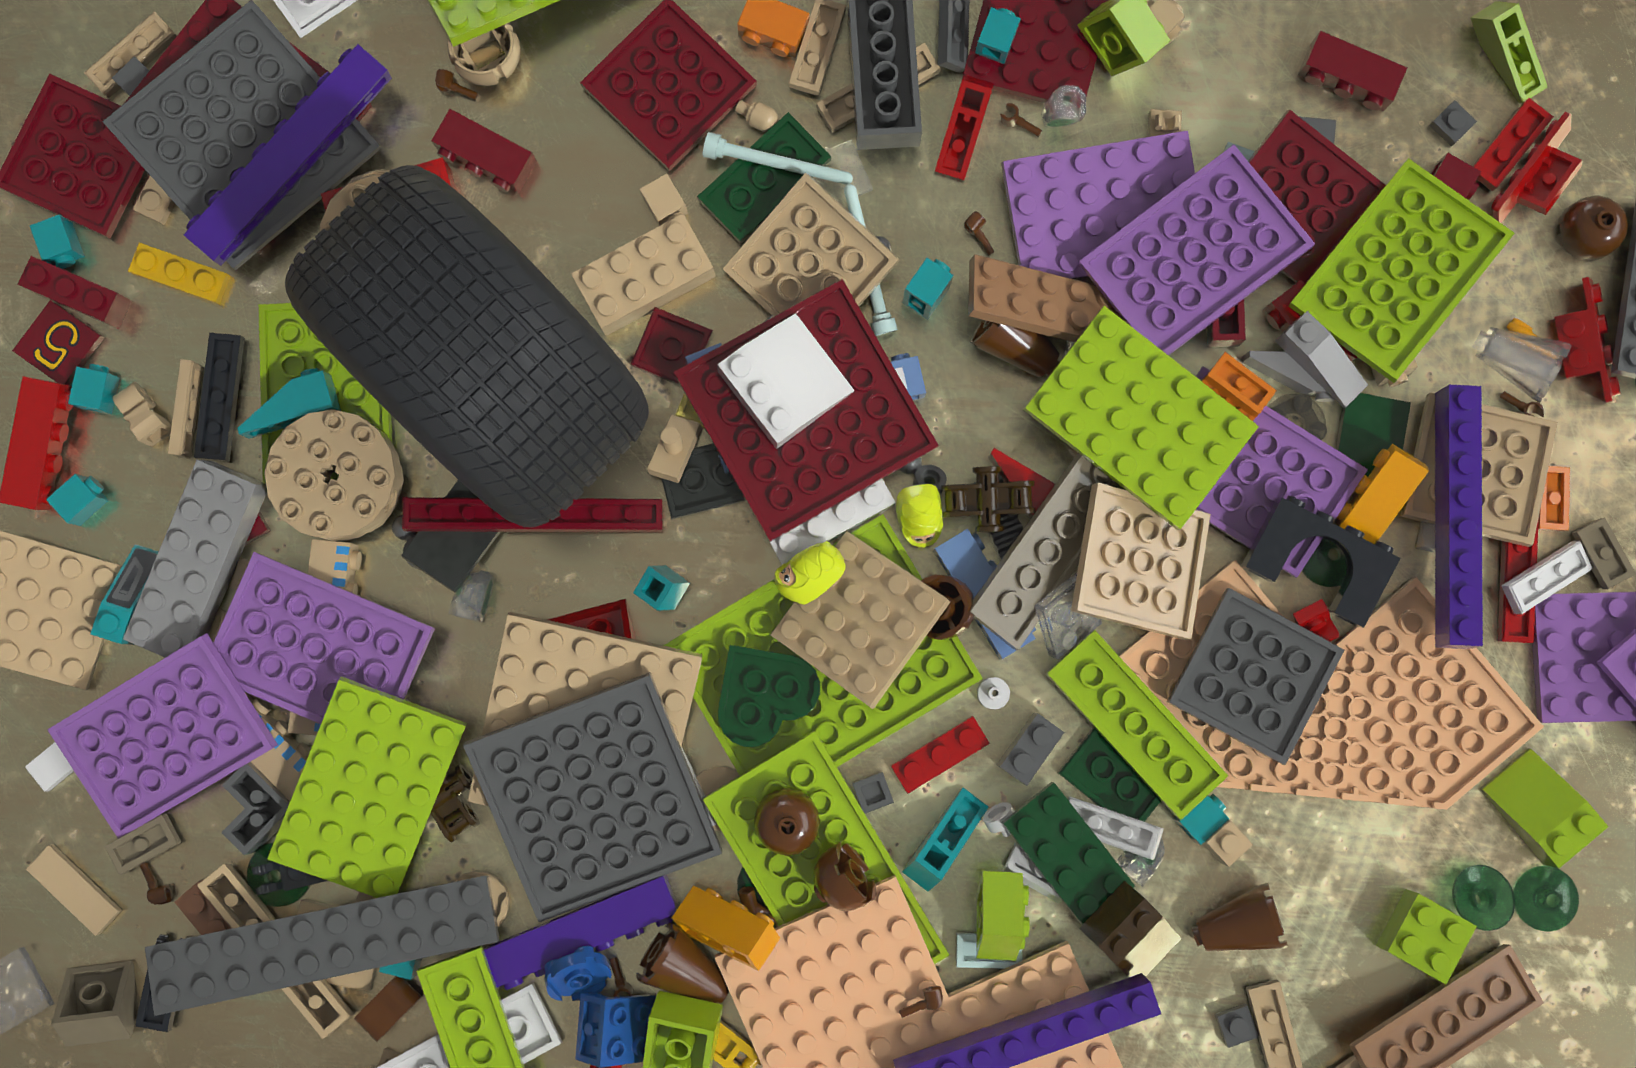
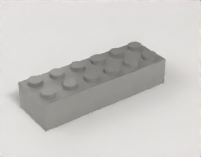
[123,459,267,658]

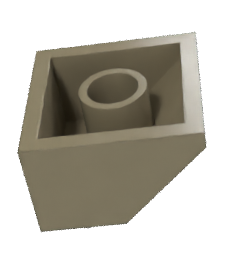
[51,961,138,1047]

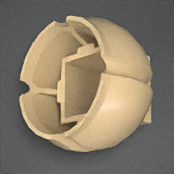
[447,23,521,86]

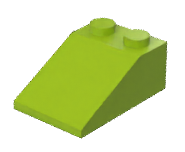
[1481,748,1609,868]
[643,990,723,1068]

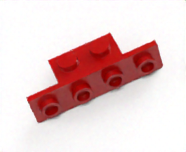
[1491,111,1582,223]
[1554,277,1621,404]

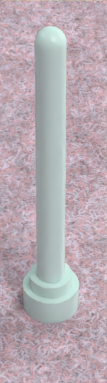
[703,132,853,185]
[844,184,898,336]

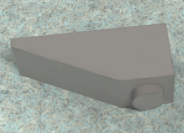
[1275,311,1368,408]
[1242,351,1335,402]

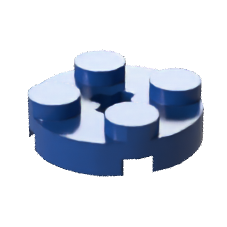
[544,946,612,1001]

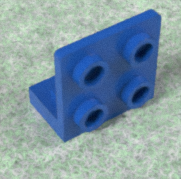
[575,992,656,1068]

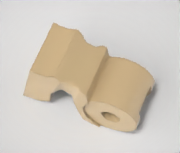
[113,382,172,447]

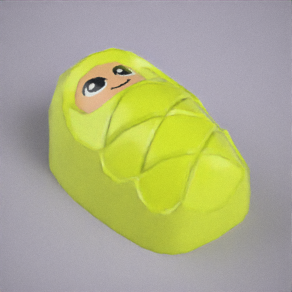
[896,484,943,547]
[774,541,846,605]

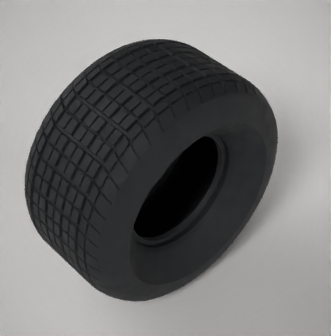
[285,165,649,527]

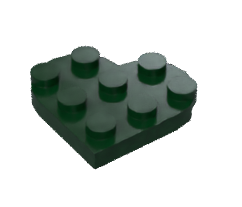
[718,645,820,747]

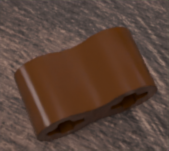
[354,976,422,1042]

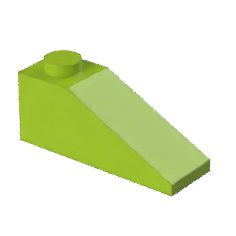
[1470,1,1548,103]

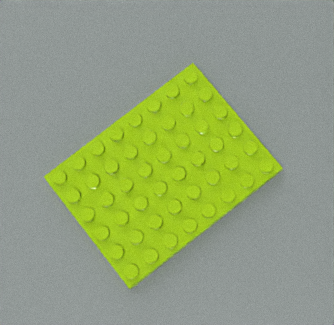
[663,514,983,775]

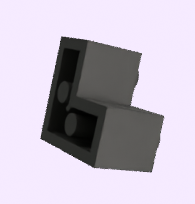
[221,762,290,856]

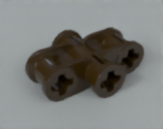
[941,466,1036,532]
[430,764,480,843]

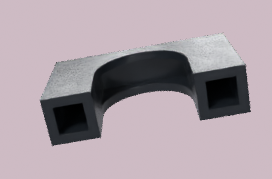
[1241,495,1401,628]

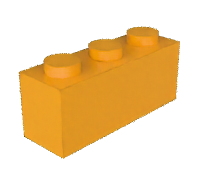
[1336,444,1429,544]
[672,885,780,971]

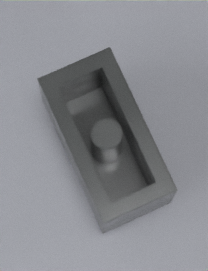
[997,713,1065,786]

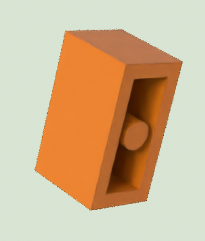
[737,0,810,58]

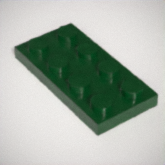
[697,112,831,244]
[1001,782,1136,925]

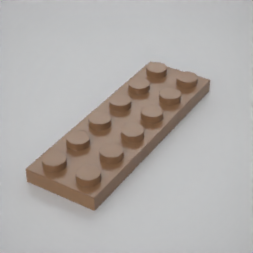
[968,254,1123,342]
[1349,944,1544,1068]

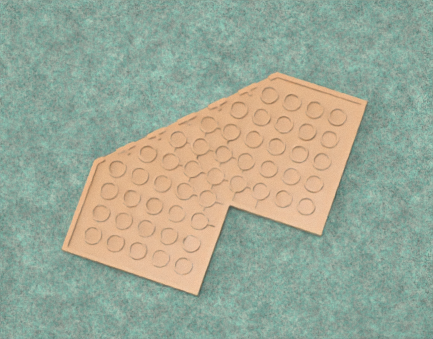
[1119,560,1544,810]
[715,875,1123,1068]

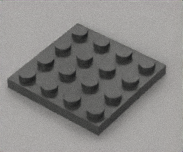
[1167,588,1345,765]

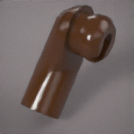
[738,886,775,927]

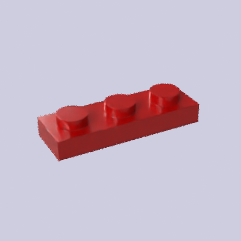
[1473,98,1554,191]
[890,716,990,794]

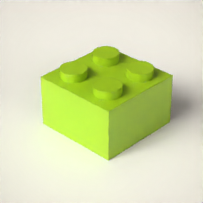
[1077,0,1171,76]
[976,871,1030,961]
[1376,889,1477,984]

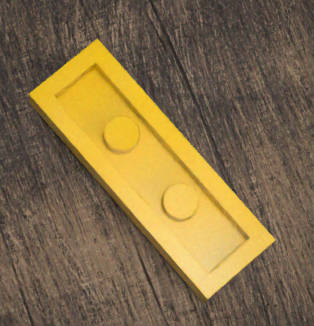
[128,242,231,305]

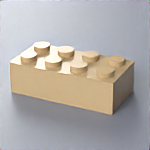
[571,213,716,336]

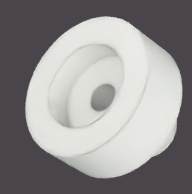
[977,677,1010,709]
[983,802,1015,837]

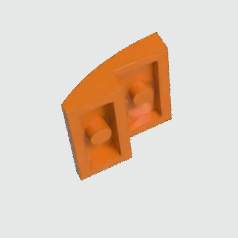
[1202,352,1277,421]
[1538,466,1570,531]

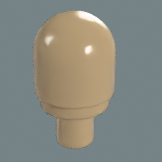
[735,100,778,132]

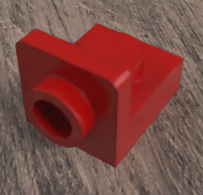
[1293,599,1339,642]

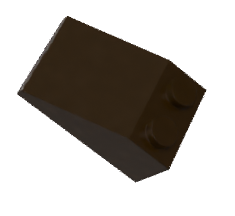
[1079,881,1181,977]

